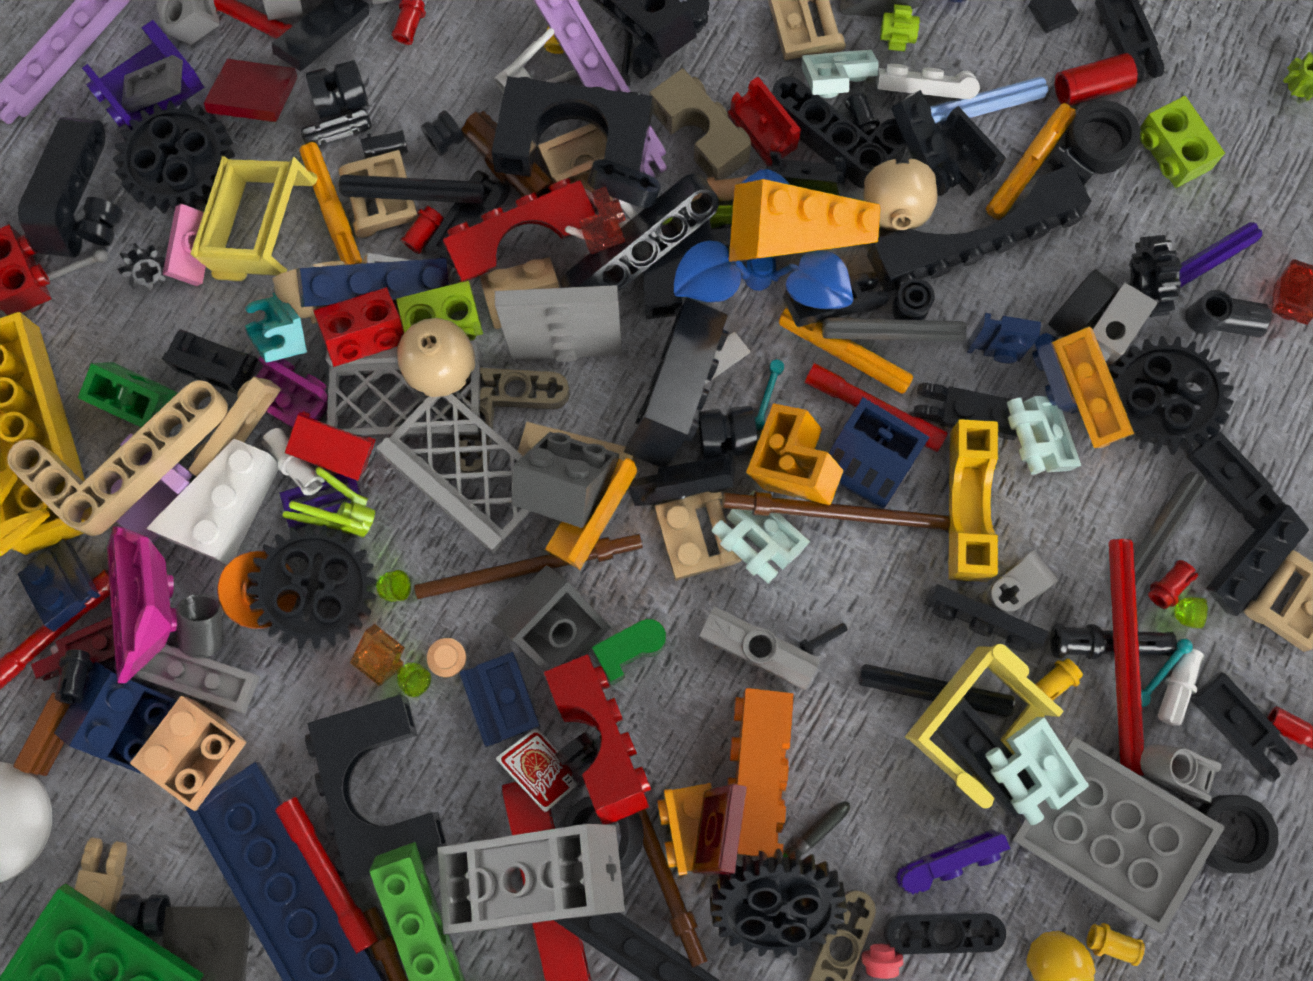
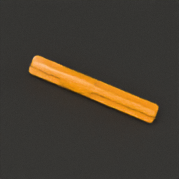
[986,103,1076,220]
[299,142,362,265]
[779,307,913,394]

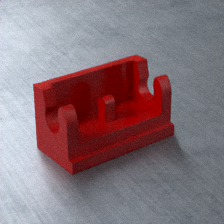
[727,77,801,167]
[285,411,376,481]

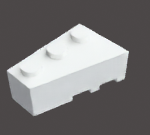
[146,439,279,565]

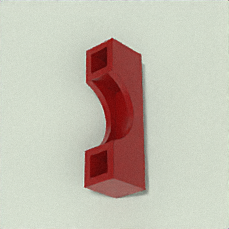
[443,178,599,282]
[544,654,651,825]

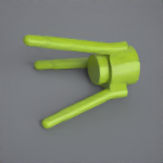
[282,467,375,538]

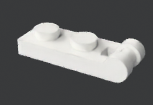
[876,64,980,99]

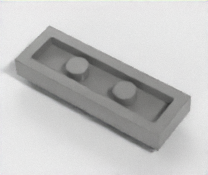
[134,645,260,714]

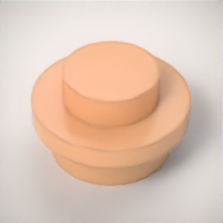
[427,638,467,678]

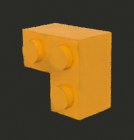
[746,403,843,505]

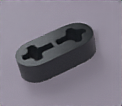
[587,159,661,208]

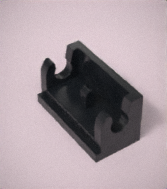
[936,106,1006,196]
[766,151,848,196]
[162,329,258,394]

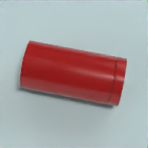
[1054,53,1137,106]

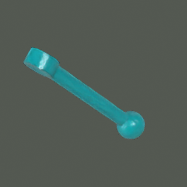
[755,359,784,431]
[1141,639,1193,707]

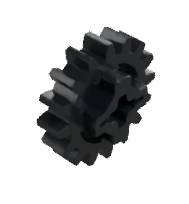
[1129,235,1182,317]

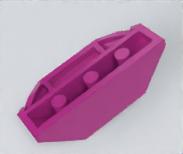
[107,526,177,683]

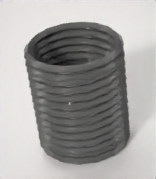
[176,594,223,658]

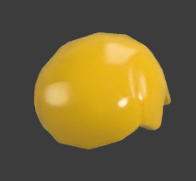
[1026,930,1096,981]

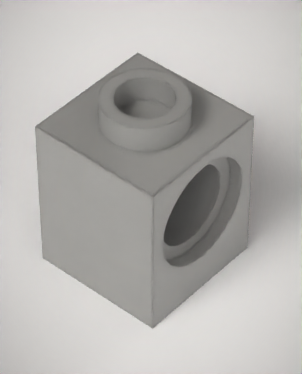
[156,0,220,45]

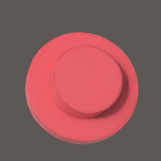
[861,943,903,979]

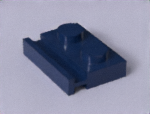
[967,313,1041,364]
[1032,333,1080,414]
[17,539,101,632]
[459,652,541,748]

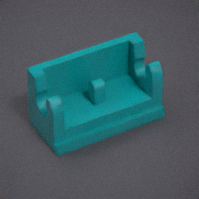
[245,293,307,363]

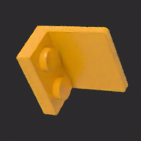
[657,783,712,875]

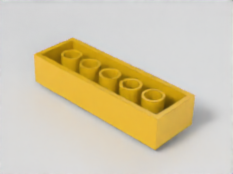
[0,312,92,555]

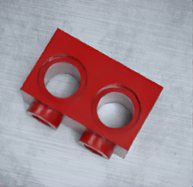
[0,224,52,315]
[313,287,404,367]

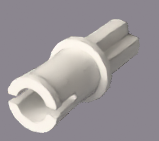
[1158,649,1205,726]

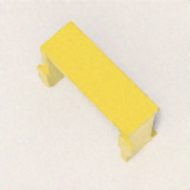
[190,156,317,281]
[905,644,1064,808]

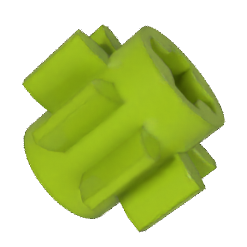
[880,4,920,52]
[1283,52,1313,100]

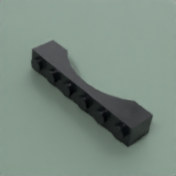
[867,164,1092,292]

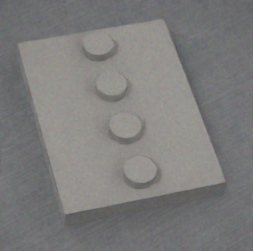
[495,285,622,362]
[1012,736,1225,935]

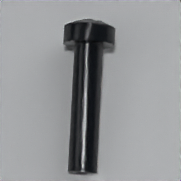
[799,623,848,655]

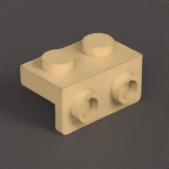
[480,257,560,329]

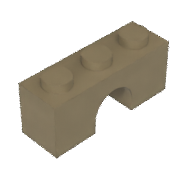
[649,68,751,180]

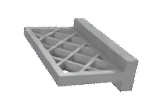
[326,341,482,439]
[376,394,531,555]

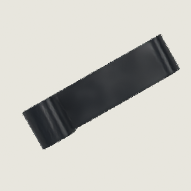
[772,76,907,188]
[18,117,105,258]

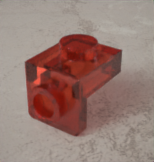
[579,186,626,254]
[1272,259,1313,325]

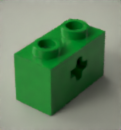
[78,362,178,427]

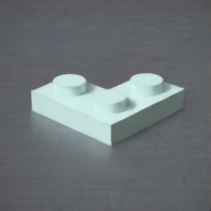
[802,50,878,98]

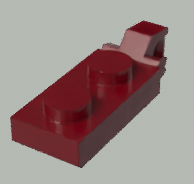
[31,616,116,681]

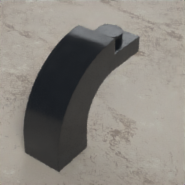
[643,219,732,319]

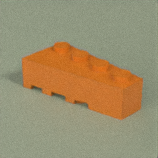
[727,688,794,858]

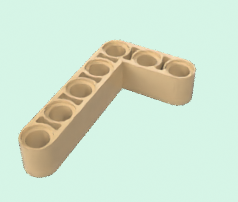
[7,380,228,536]

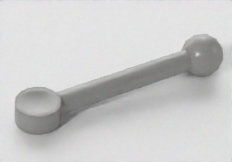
[47,249,108,286]

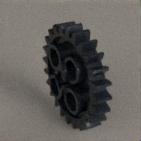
[113,100,235,214]
[1109,336,1234,455]
[247,524,377,651]
[710,849,847,958]

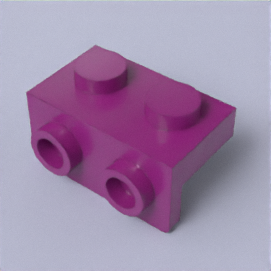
[256,356,328,429]

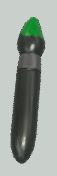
[783,801,850,859]

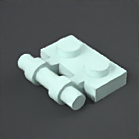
[1007,396,1081,475]
[711,491,810,584]
[985,717,1089,825]

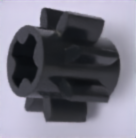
[118,243,166,291]

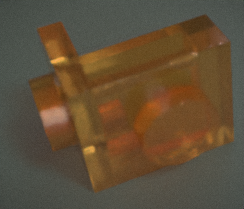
[350,624,405,686]

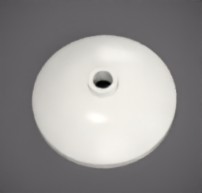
[0,762,52,883]

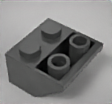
[511,432,619,528]

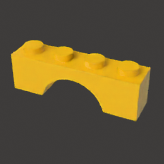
[948,420,998,582]

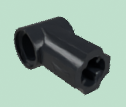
[1185,290,1272,338]

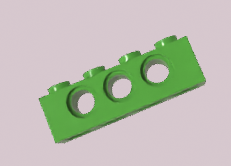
[369,842,465,981]

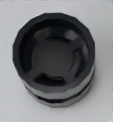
[306,60,369,119]
[698,406,757,459]

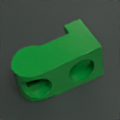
[592,619,666,685]

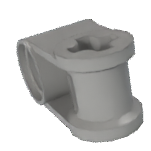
[981,549,1059,615]
[1140,744,1222,804]

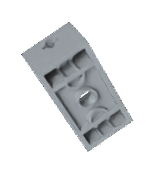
[437,824,625,934]

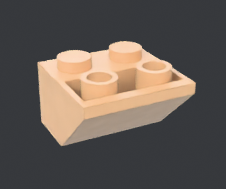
[130,696,247,811]

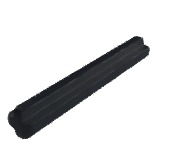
[339,174,485,204]
[859,664,1015,717]

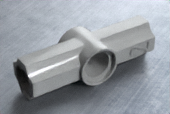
[699,606,820,691]

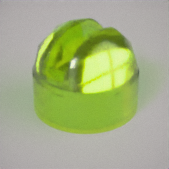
[376,570,411,602]
[1174,597,1208,629]
[397,662,431,697]

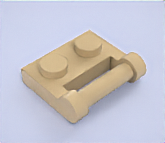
[768,0,846,61]
[339,150,418,238]
[655,492,742,581]
[1244,550,1313,652]

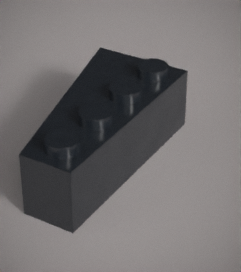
[624,297,729,468]

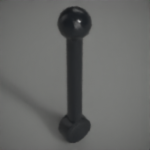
[620,28,633,88]

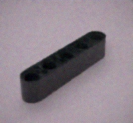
[561,174,719,292]

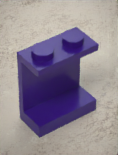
[82,20,205,131]

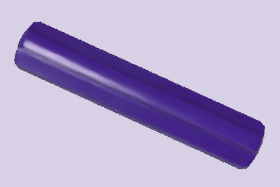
[1179,222,1263,287]

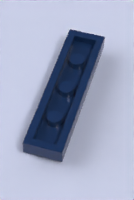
[296,258,449,307]

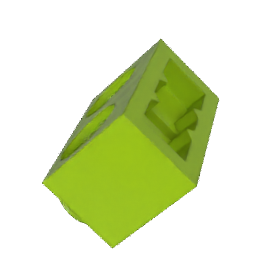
[1140,95,1225,188]
[396,280,484,341]

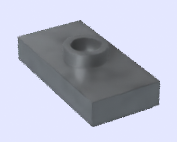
[122,55,183,113]

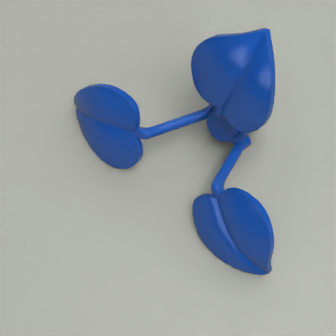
[674,169,853,309]

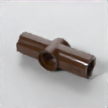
[461,111,554,198]

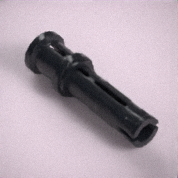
[1050,623,1177,659]

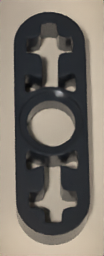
[884,912,1006,954]

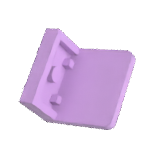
[111,433,194,544]

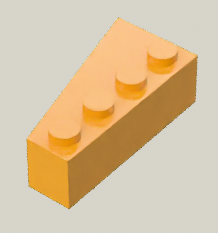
[729,179,881,262]

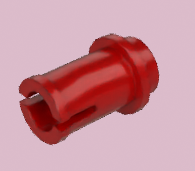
[391,0,426,45]
[400,206,444,254]
[1148,560,1198,609]

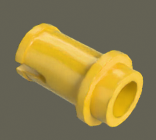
[1035,658,1083,701]
[1086,923,1145,966]

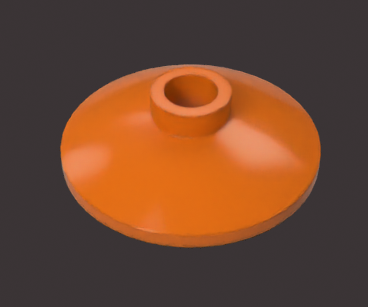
[217,551,297,629]

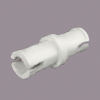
[262,428,324,495]

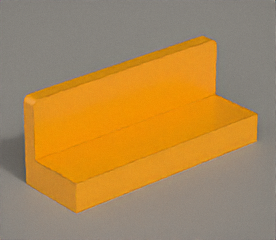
[1052,327,1134,448]
[545,458,637,570]

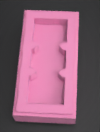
[162,203,206,286]

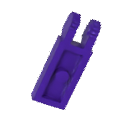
[894,829,1010,895]

